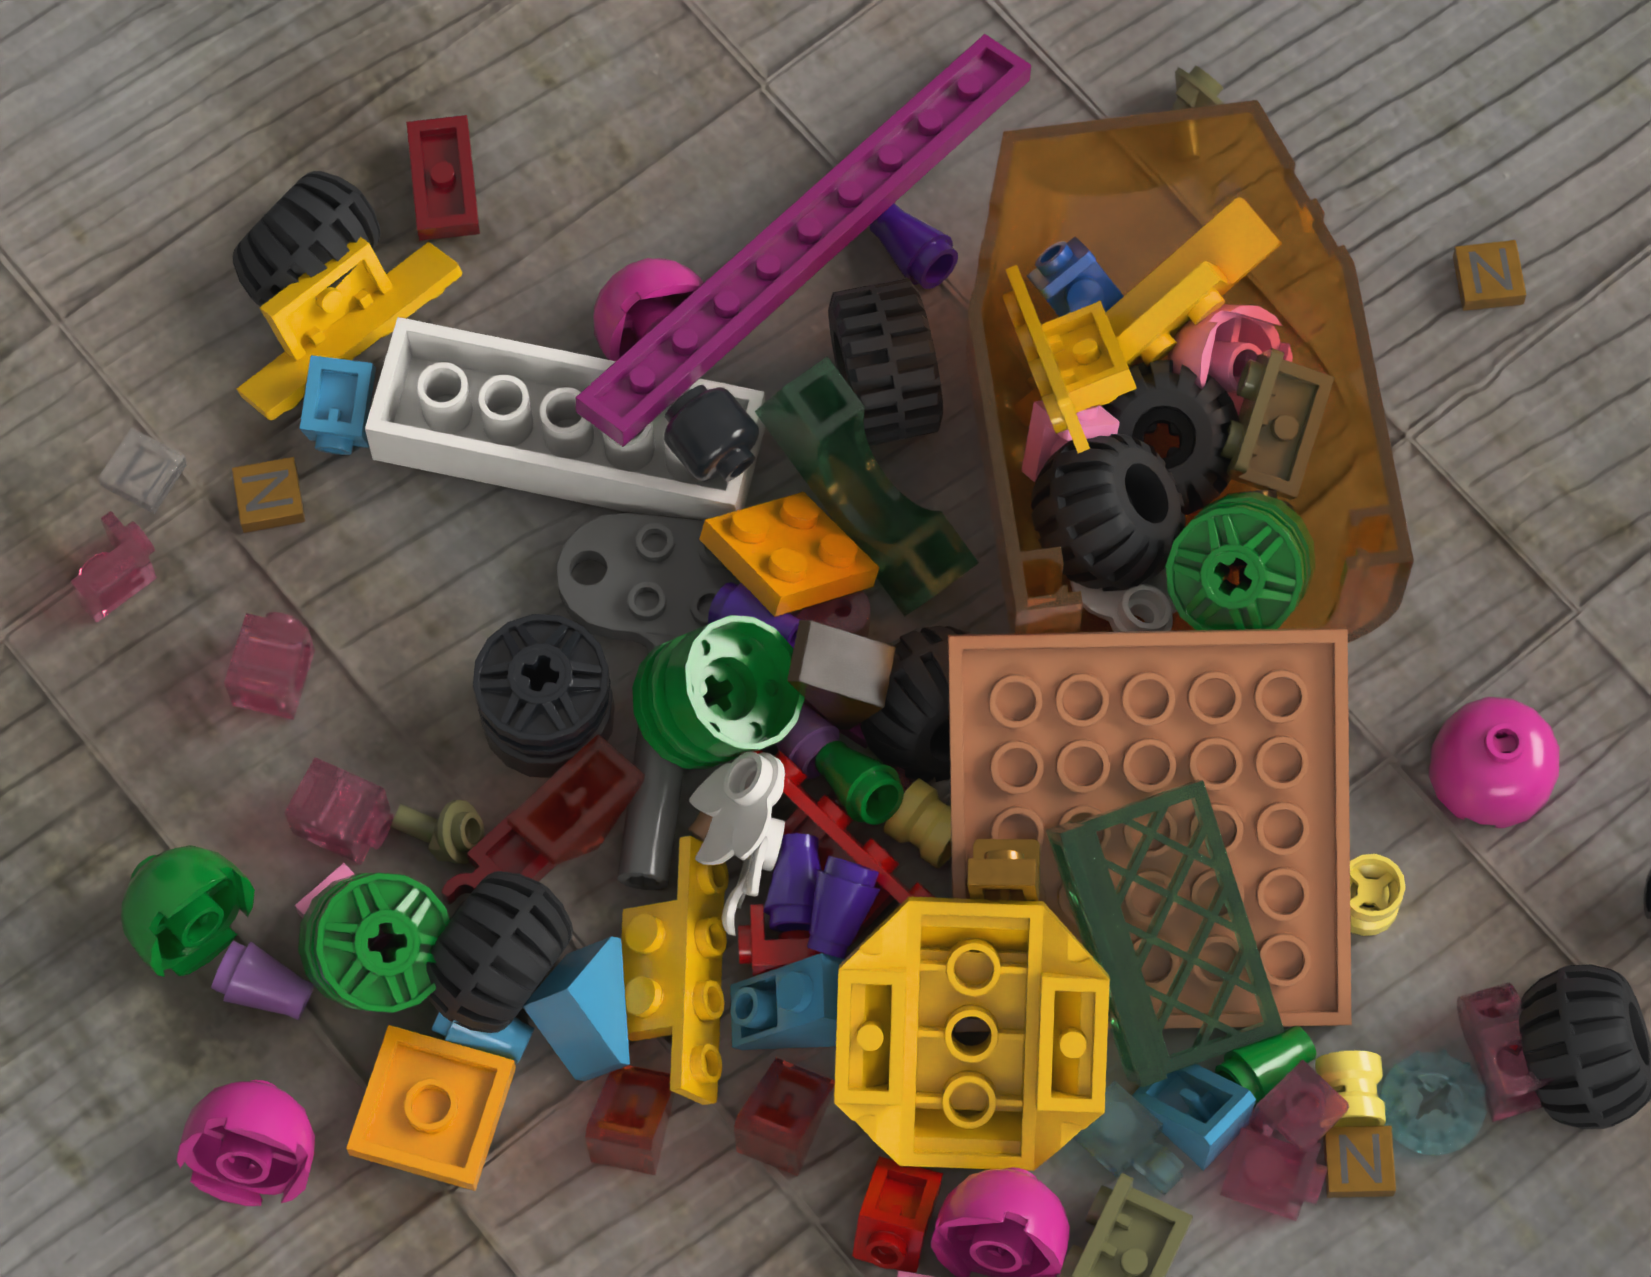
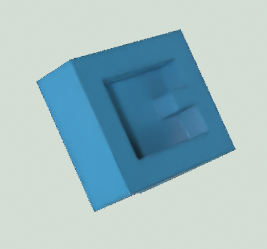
[299,355,376,455]

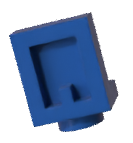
[1027,236,1124,317]

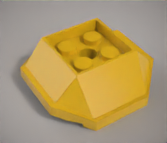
[834,897,1110,1171]

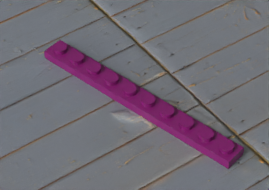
[575,34,1031,447]

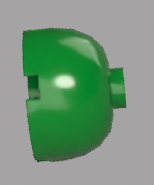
[121,845,255,977]

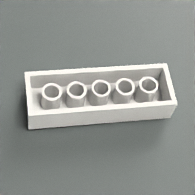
[365,317,766,521]

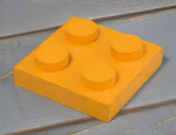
[699,492,880,617]
[346,1025,516,1191]

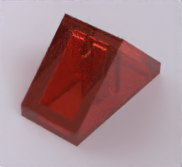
[507,734,645,865]
[734,1057,835,1176]
[585,1065,675,1175]

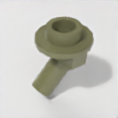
[1172,65,1225,154]
[390,800,485,864]

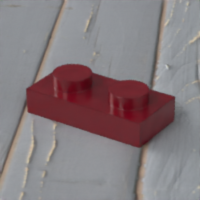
[406,115,480,241]

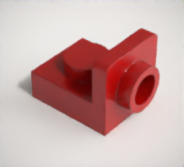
[738,904,828,977]
[852,1156,943,1273]

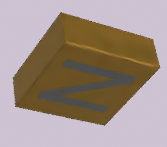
[1453,240,1526,311]
[232,457,305,533]
[1323,1125,1396,1198]

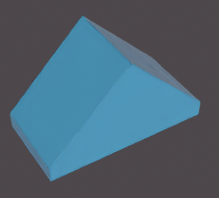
[523,936,630,1081]
[1129,1053,1256,1171]

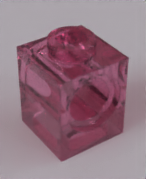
[224,612,315,720]
[284,757,393,865]

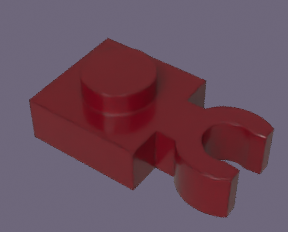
[441,810,560,905]

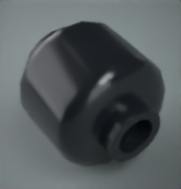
[664,385,759,482]

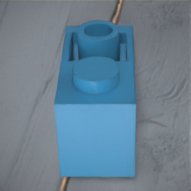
[730,953,845,1050]

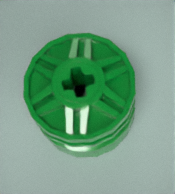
[1166,492,1316,630]
[632,615,805,769]
[298,873,450,1013]

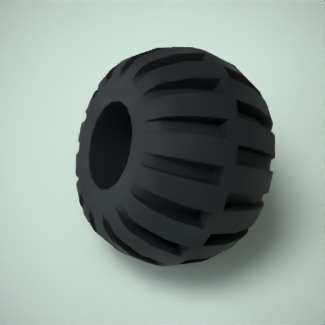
[232,171,381,306]
[1101,360,1239,515]
[1031,433,1186,592]
[860,626,973,782]
[426,871,573,1033]
[1518,964,1651,1129]

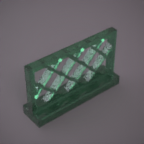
[1046,779,1285,1087]

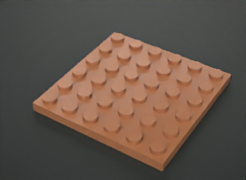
[948,628,1352,1032]

